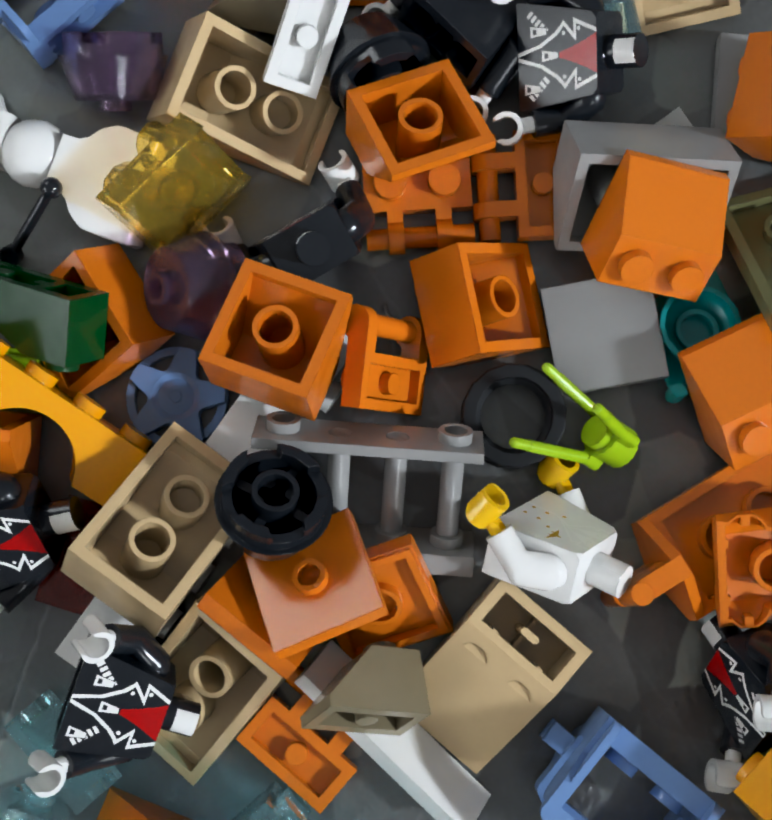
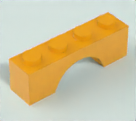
[0,338,153,506]

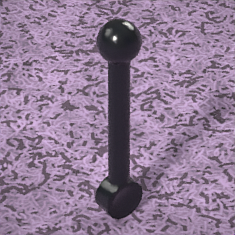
[0,177,63,265]

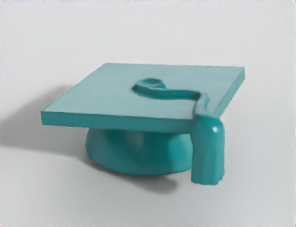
[655,270,742,404]

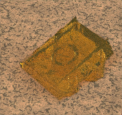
[95,112,252,263]

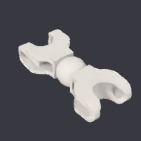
[0,93,177,249]

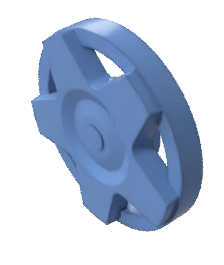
[126,347,229,444]

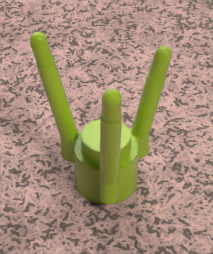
[509,362,640,471]

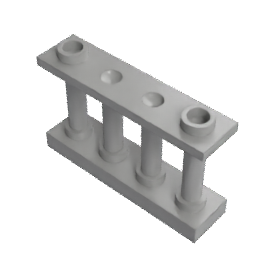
[251,411,485,577]

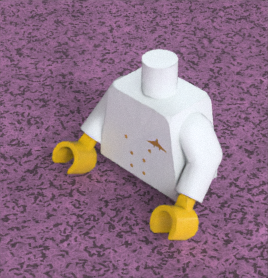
[465,456,633,604]

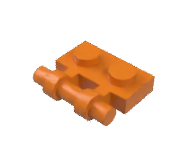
[470,130,561,243]
[362,157,475,255]
[236,665,362,814]

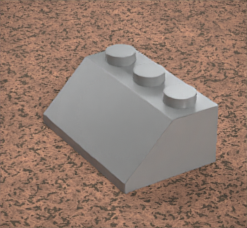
[553,120,743,251]

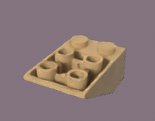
[418,578,592,774]

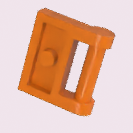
[340,303,428,416]

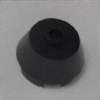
[328,11,432,113]
[214,444,333,561]

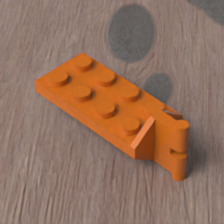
[600,454,772,621]

